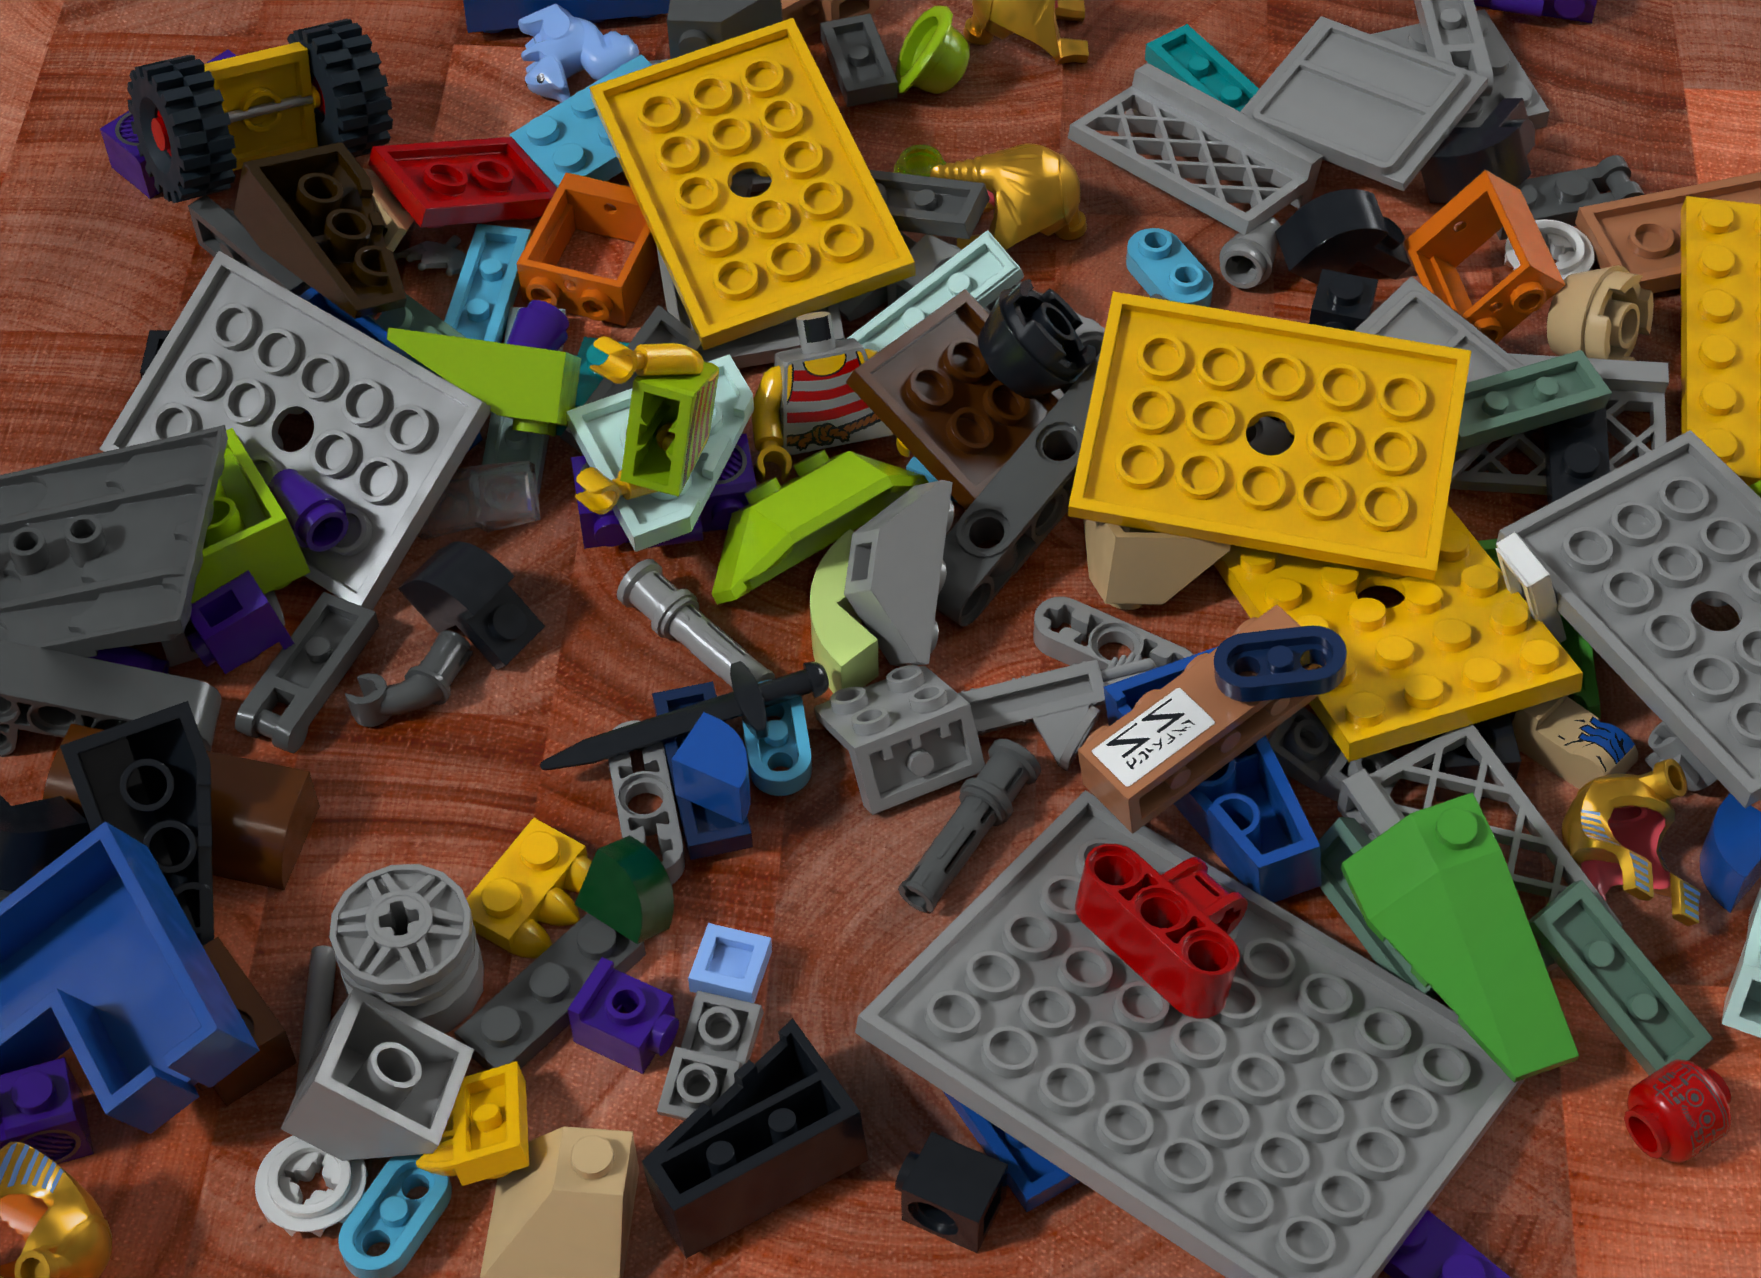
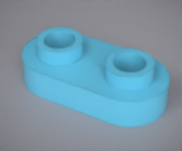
[1126,228,1213,307]
[742,679,812,796]
[338,1154,452,1278]

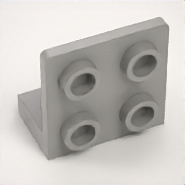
[814,665,985,815]

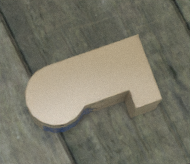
[1512,695,1638,790]

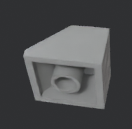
[281,987,475,1161]

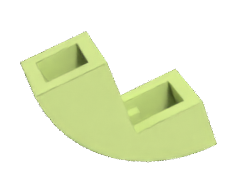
[810,529,879,694]

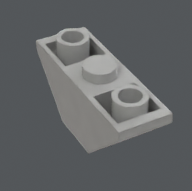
[844,480,954,667]

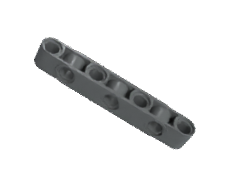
[936,294,1170,626]

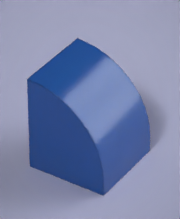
[672,712,751,825]
[1699,793,1761,912]

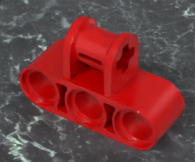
[1075,844,1248,1019]

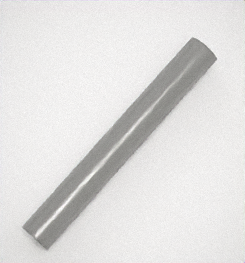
[295,945,337,1095]

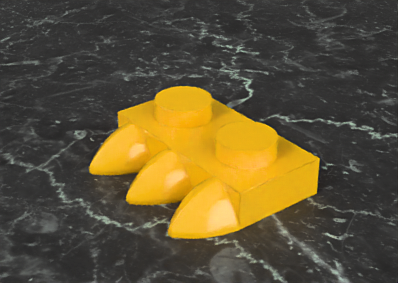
[466,818,592,959]
[416,1061,529,1186]

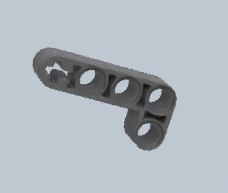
[0,640,222,757]

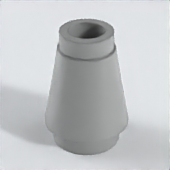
[1219,217,1281,289]

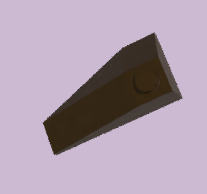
[234,142,407,319]

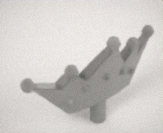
[393,235,467,276]

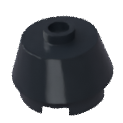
[978,279,1096,399]

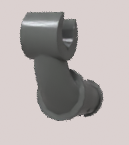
[345,631,473,727]

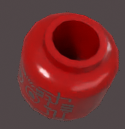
[1624,1059,1732,1163]

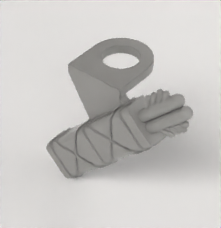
[958,652,1155,771]

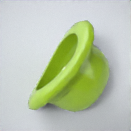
[895,5,970,94]

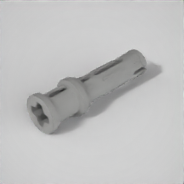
[617,559,775,689]

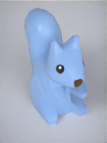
[518,4,639,103]

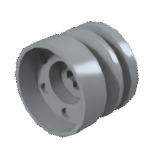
[329,864,484,1033]

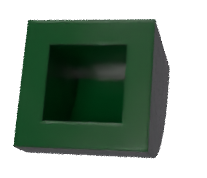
[574,835,674,944]

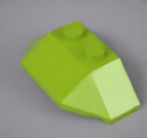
[712,449,929,605]

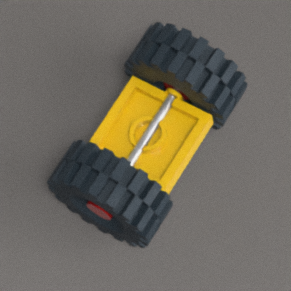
[127,19,393,203]

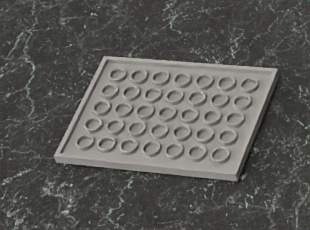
[855,790,1525,1278]

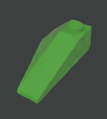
[1341,792,1579,1083]

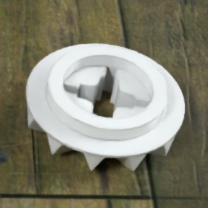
[1504,219,1595,280]
[255,1135,368,1238]

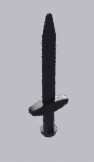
[540,661,829,770]

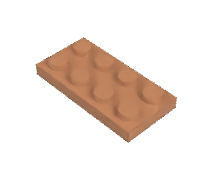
[1575,172,1761,293]

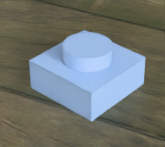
[688,923,772,1003]

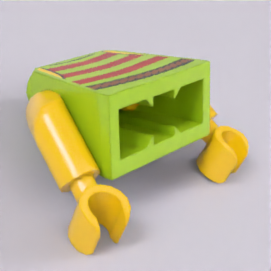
[575,336,719,515]

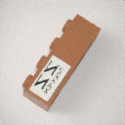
[1078,605,1322,834]

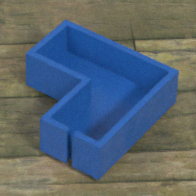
[0,821,260,1134]

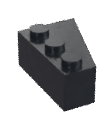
[642,1018,869,1259]

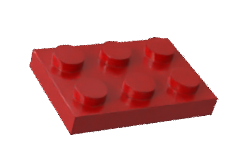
[368,137,557,228]

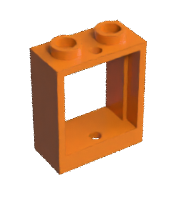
[1404,170,1565,344]
[516,172,659,326]

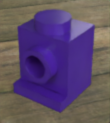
[187,570,295,674]
[567,957,679,1074]

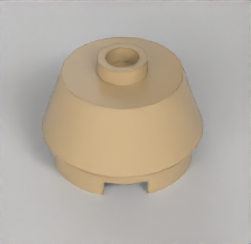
[1547,265,1654,361]

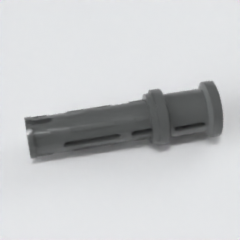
[898,739,1041,913]

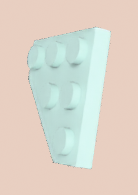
[566,354,754,552]

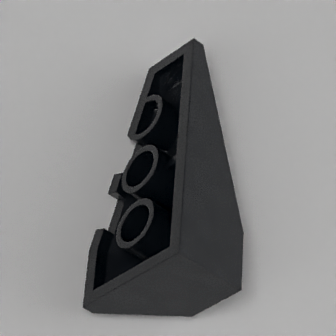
[60,701,214,946]

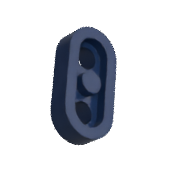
[1214,625,1347,702]

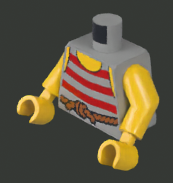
[751,312,910,483]

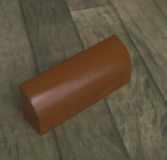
[43,723,320,890]

